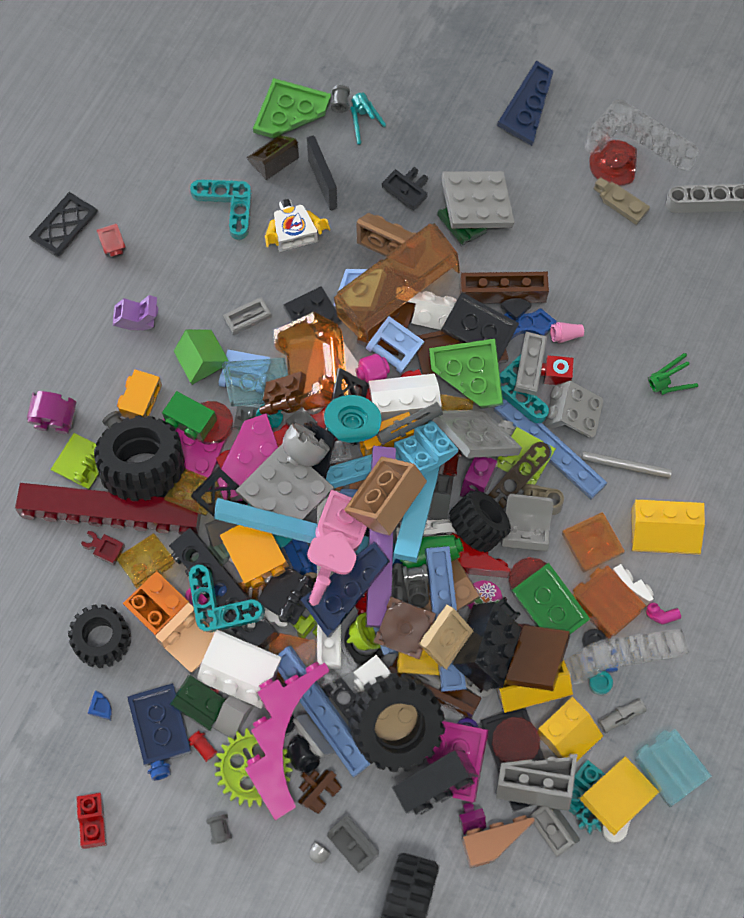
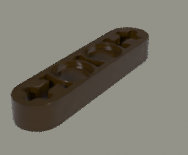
[488,442,552,509]

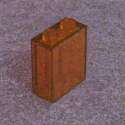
[573,565,646,641]

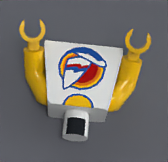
[265,199,331,252]

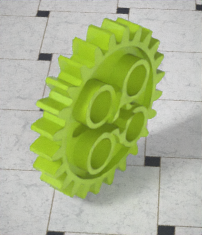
[214,728,293,808]

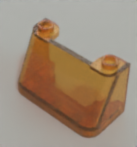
[274,312,348,413]

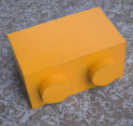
[117,369,162,419]

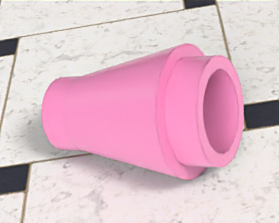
[550,322,584,344]

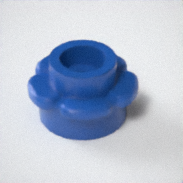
[147,760,171,781]

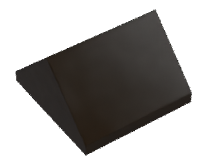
[247,135,299,180]

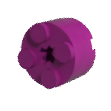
[27,391,77,434]

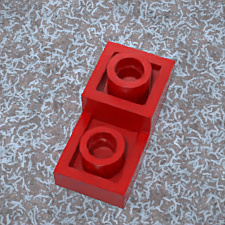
[76,793,106,849]

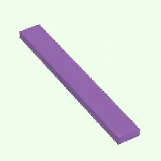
[366,446,396,628]

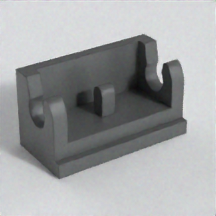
[327,815,379,874]

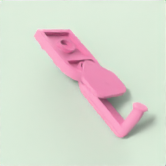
[307,490,367,606]

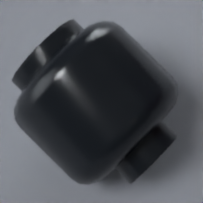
[286,736,321,773]

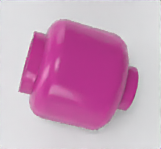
[355,354,390,383]

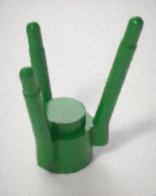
[648,353,699,395]

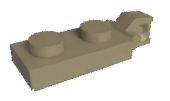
[594,177,650,225]

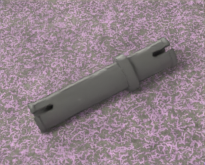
[377,402,443,445]

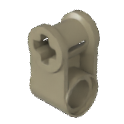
[522,484,564,515]

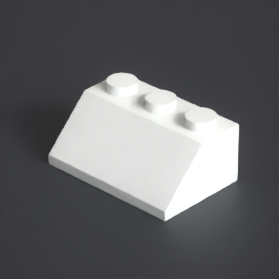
[368,374,442,422]
[197,630,282,708]

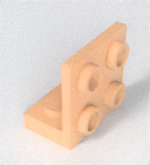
[155,602,215,673]

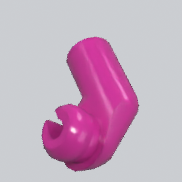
[646,603,681,625]

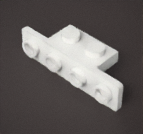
[395,286,457,330]

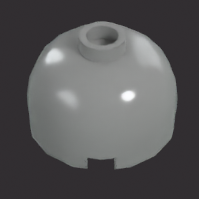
[282,423,330,467]

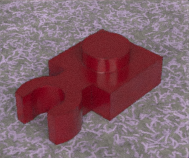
[81,531,125,565]

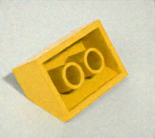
[631,500,705,555]
[497,655,573,713]

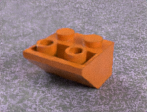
[123,571,189,636]

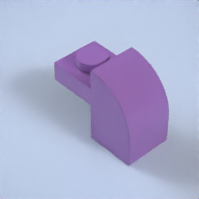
[113,295,158,330]

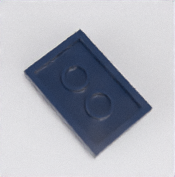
[127,683,192,767]

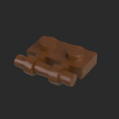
[259,371,307,415]

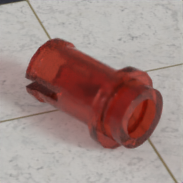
[443,448,462,477]

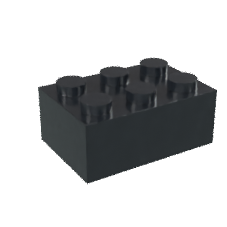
[453,602,522,690]
[392,750,479,815]

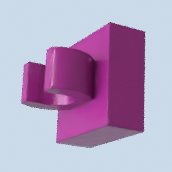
[459,802,486,835]

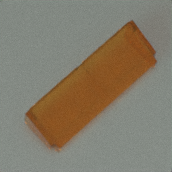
[334,223,460,342]

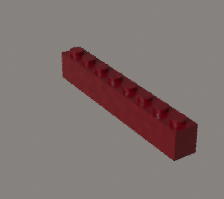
[15,483,202,535]

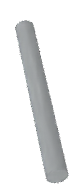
[582,451,672,478]

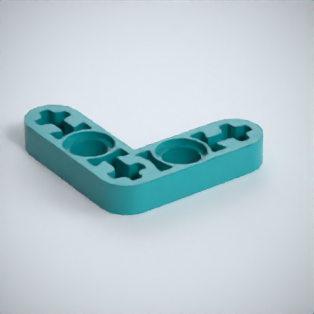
[190,180,252,240]
[500,354,549,423]
[189,565,265,633]

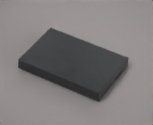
[307,135,337,211]
[441,292,519,362]

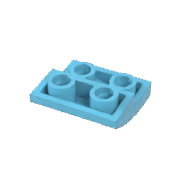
[394,421,458,475]

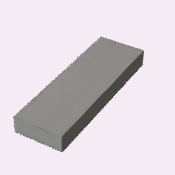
[514,332,547,396]

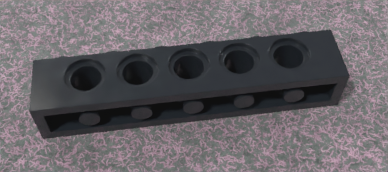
[169,528,280,649]

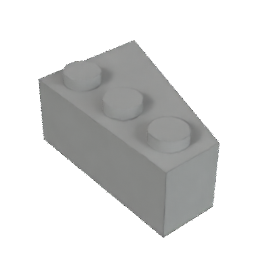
[496,754,577,811]

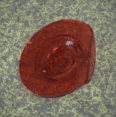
[589,140,637,186]

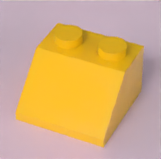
[536,696,603,762]

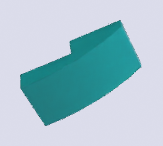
[569,760,605,816]

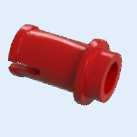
[188,731,218,762]

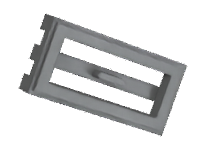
[223,297,272,335]

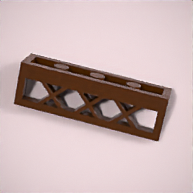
[388,656,482,719]

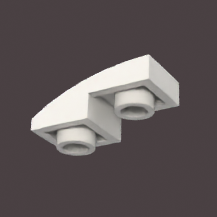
[610,564,654,607]

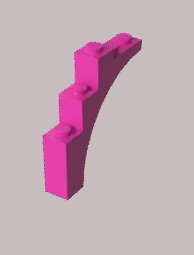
[244,661,330,820]

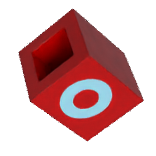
[540,355,574,385]

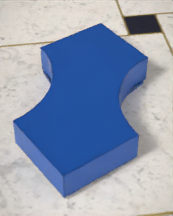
[505,308,557,340]

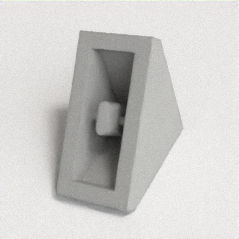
[213,695,255,740]

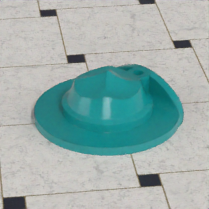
[324,395,382,443]

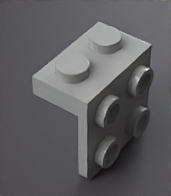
[545,381,603,438]
[502,494,553,551]
[293,698,350,758]

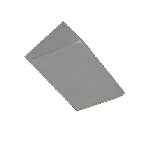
[529,806,580,857]

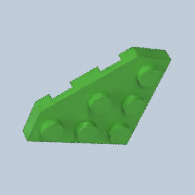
[253,78,332,138]
[429,339,503,408]

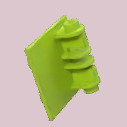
[497,427,556,485]
[50,433,99,490]

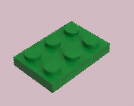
[511,563,590,634]

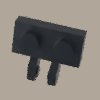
[382,167,429,211]

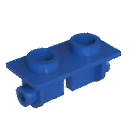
[284,539,317,575]

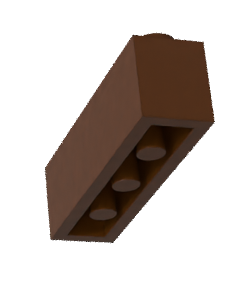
[460,271,549,304]

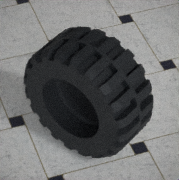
[94,416,185,501]
[348,673,445,772]
[380,852,440,918]

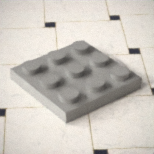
[441,171,515,229]
[432,410,522,458]
[236,444,334,538]

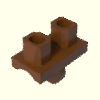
[297,769,342,814]

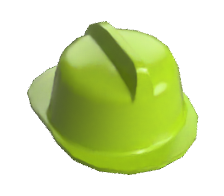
[347,613,381,651]

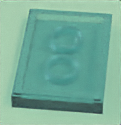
[222,358,289,406]

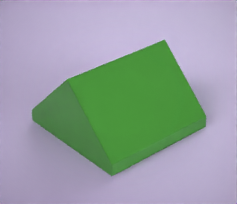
[174,329,230,385]

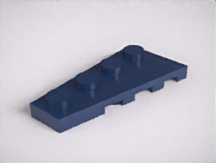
[497,60,554,146]
[300,542,390,638]

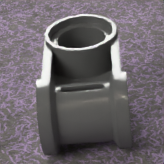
[403,564,429,608]

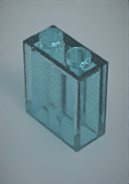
[634,729,711,808]

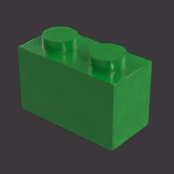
[162,391,217,442]

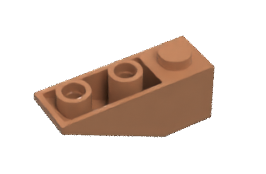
[462,815,535,869]

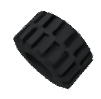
[449,490,511,552]
[68,604,131,668]

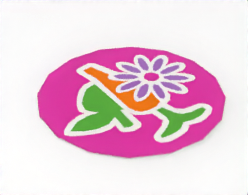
[468,580,502,609]

